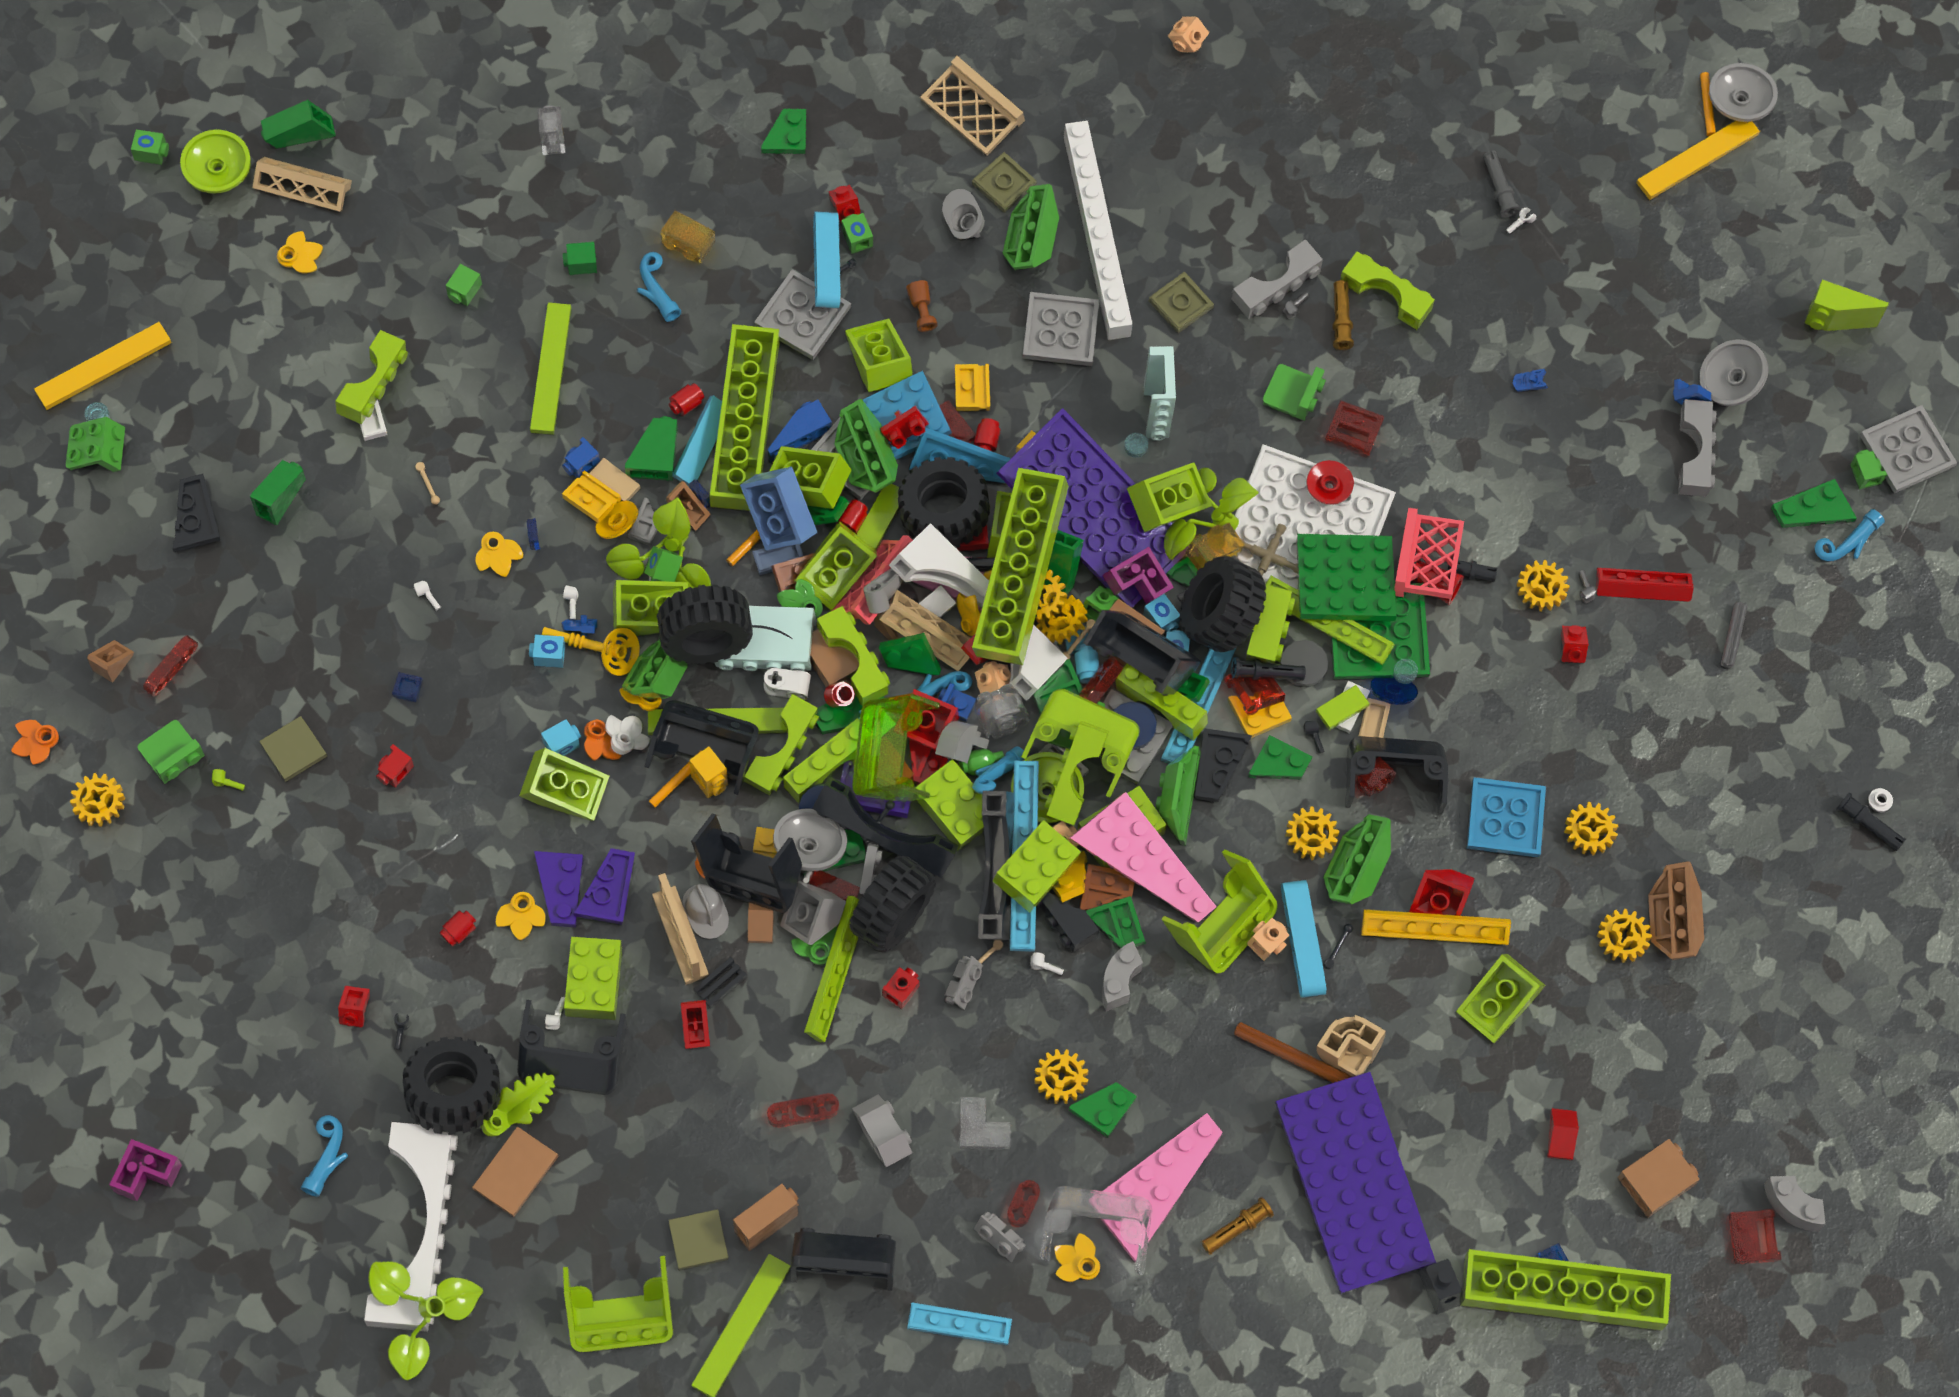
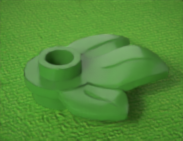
[777,579,823,618]
[791,926,838,965]

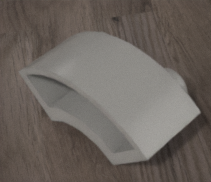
[1102,941,1143,1011]
[852,1095,912,1167]
[1764,1176,1825,1231]

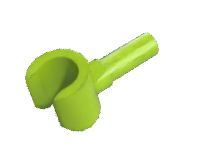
[212,769,245,791]

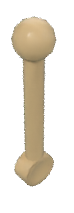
[415,462,440,505]
[1063,619,1095,660]
[978,940,1003,964]

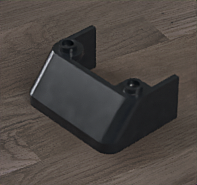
[1083,610,1201,696]
[644,700,759,795]
[1345,736,1448,814]
[691,813,802,913]
[517,1000,627,1095]
[791,1228,896,1291]

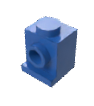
[562,437,600,478]

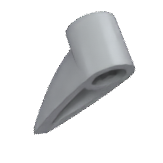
[863,568,903,614]

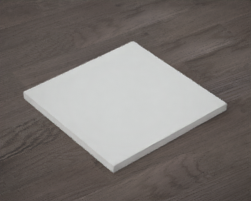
[1219,445,1396,590]

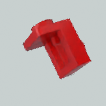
[828,185,861,223]
[1561,625,1589,663]

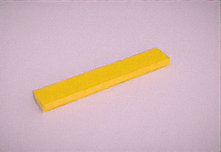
[1636,121,1760,200]
[34,322,172,410]
[1361,909,1511,945]

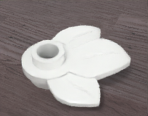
[605,715,650,755]

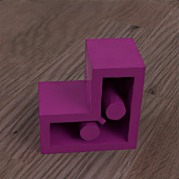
[1102,547,1174,605]
[109,1139,182,1201]

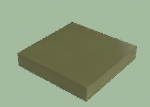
[972,152,1037,213]
[1148,272,1214,333]
[259,716,327,782]
[668,1209,729,1270]

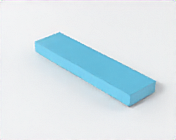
[672,395,722,488]
[907,1302,1012,1345]

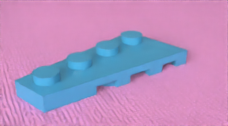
[909,427,1011,483]

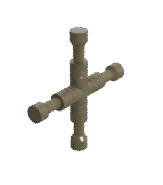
[1234,524,1298,576]

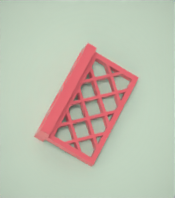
[1395,508,1464,599]
[832,535,913,625]

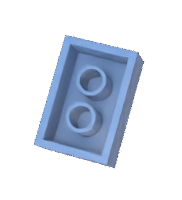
[740,467,817,550]

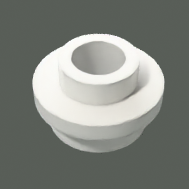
[1868,788,1893,812]

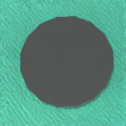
[1280,640,1329,687]

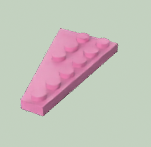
[1068,792,1216,922]
[1089,1113,1223,1262]

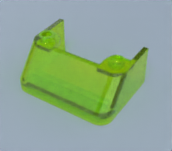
[852,693,940,802]

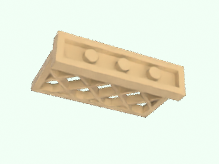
[920,56,1025,156]
[652,873,709,985]

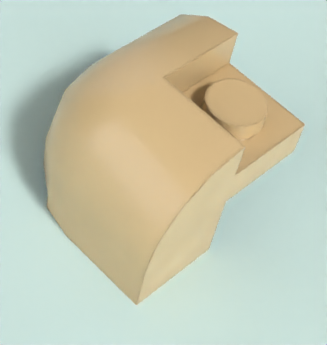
[1317,1015,1386,1077]

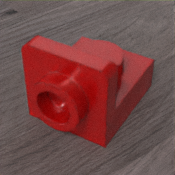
[338,986,370,1027]

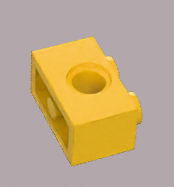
[689,747,728,798]

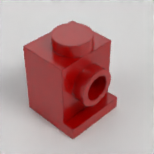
[376,744,414,788]
[882,967,920,1009]

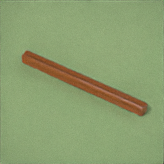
[1234,1022,1352,1083]

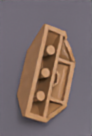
[1648,861,1704,960]

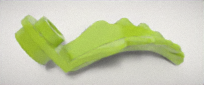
[481,1073,555,1137]

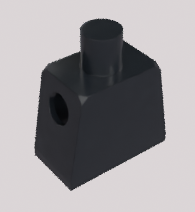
[1418,1259,1463,1315]

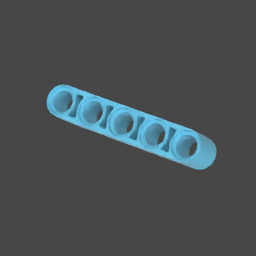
[813,212,840,308]
[1281,880,1326,998]

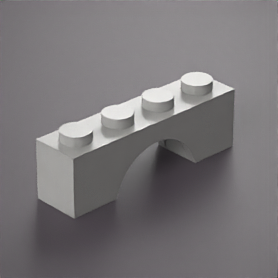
[1231,240,1323,319]
[1678,399,1716,497]

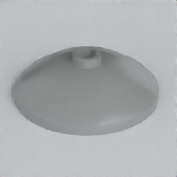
[1709,63,1778,122]
[1700,339,1768,406]
[773,809,847,871]

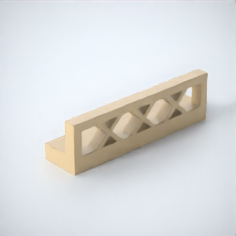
[252,157,352,211]
[879,590,970,671]

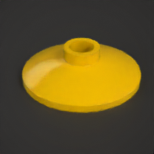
[595,501,638,539]

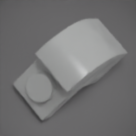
[935,721,989,763]

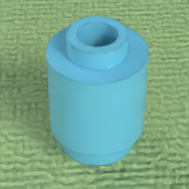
[1074,647,1100,684]

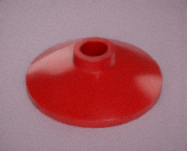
[1306,460,1354,505]

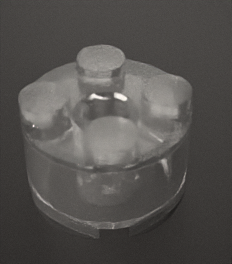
[974,684,1030,739]

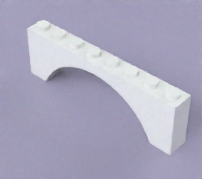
[889,523,1068,701]
[364,1122,458,1332]

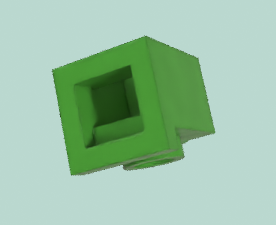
[1850,450,1887,489]
[1083,586,1118,622]

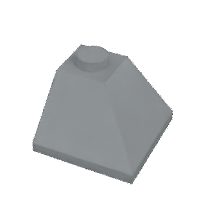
[780,881,846,945]

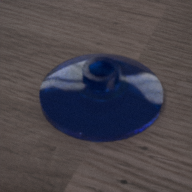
[1370,677,1418,705]

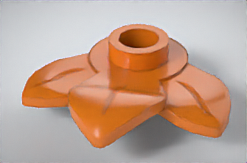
[584,719,622,761]
[11,720,59,765]

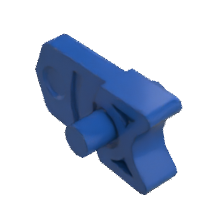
[1513,369,1548,392]
[561,615,598,636]

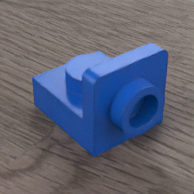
[1673,379,1711,405]
[938,683,976,722]

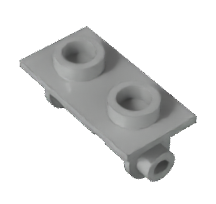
[944,956,983,1010]
[974,1212,1026,1262]

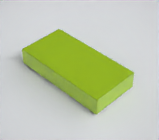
[1316,685,1370,731]

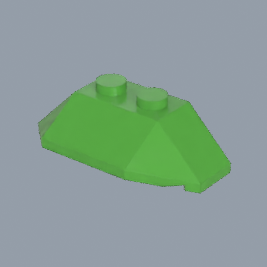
[1003,184,1059,270]
[834,399,898,493]
[622,636,687,699]
[1156,746,1201,846]
[1323,814,1391,904]

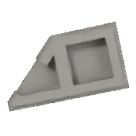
[628,498,657,546]

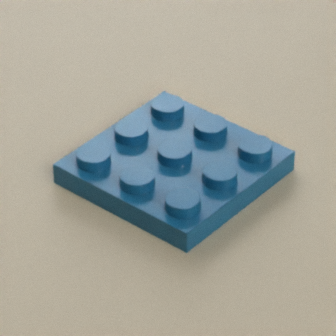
[863,371,952,460]
[1467,777,1546,858]

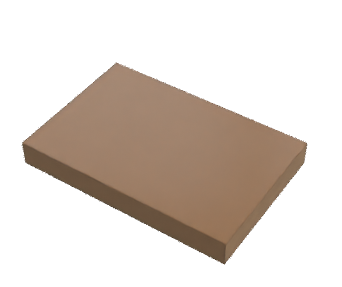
[472,1127,559,1217]

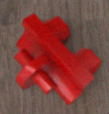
[880,405,929,449]

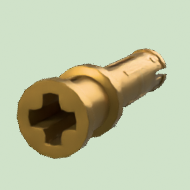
[1332,280,1354,350]
[1201,1197,1274,1255]

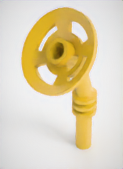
[542,627,640,676]

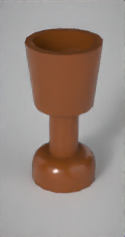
[906,280,938,332]

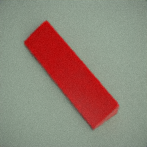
[1596,568,1694,602]

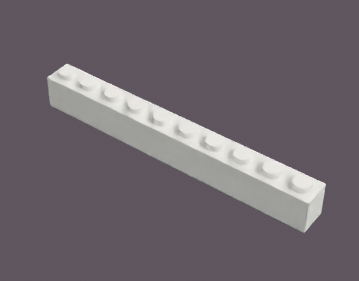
[1064,120,1133,340]

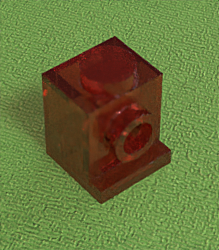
[1356,757,1396,796]

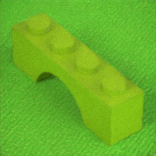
[1340,251,1435,330]
[335,330,408,424]
[817,606,890,707]
[1115,663,1208,741]
[744,694,819,796]
[783,718,874,804]
[1045,721,1109,825]

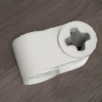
[763,668,811,700]

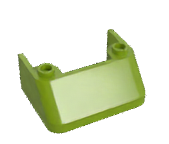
[1021,689,1140,798]
[1161,849,1277,973]
[563,1256,673,1352]

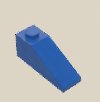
[768,400,832,463]

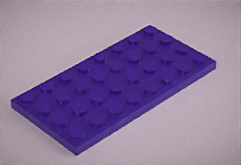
[996,408,1194,608]
[1275,1072,1436,1294]

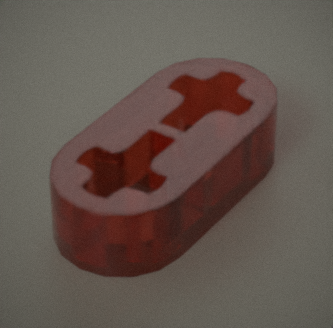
[1007,1180,1040,1227]

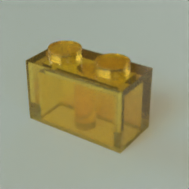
[660,210,715,263]
[1185,523,1245,570]

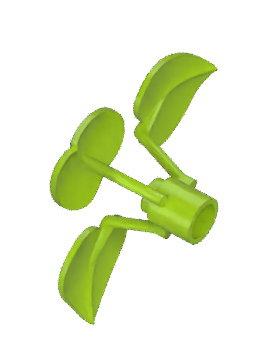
[1164,467,1259,561]
[606,498,711,588]
[368,1262,483,1380]

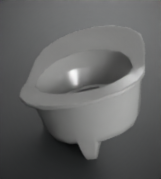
[942,189,985,239]
[682,884,729,939]

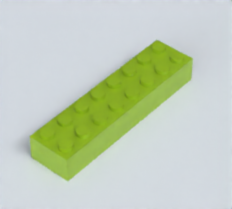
[710,324,779,511]
[972,468,1069,665]
[1461,1249,1671,1331]

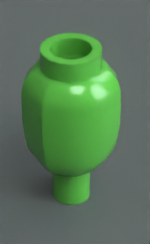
[959,749,1004,775]

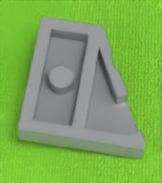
[859,841,882,894]

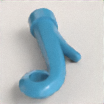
[637,252,681,322]
[1815,509,1885,561]
[897,671,972,714]
[972,746,1025,794]
[301,1115,348,1197]

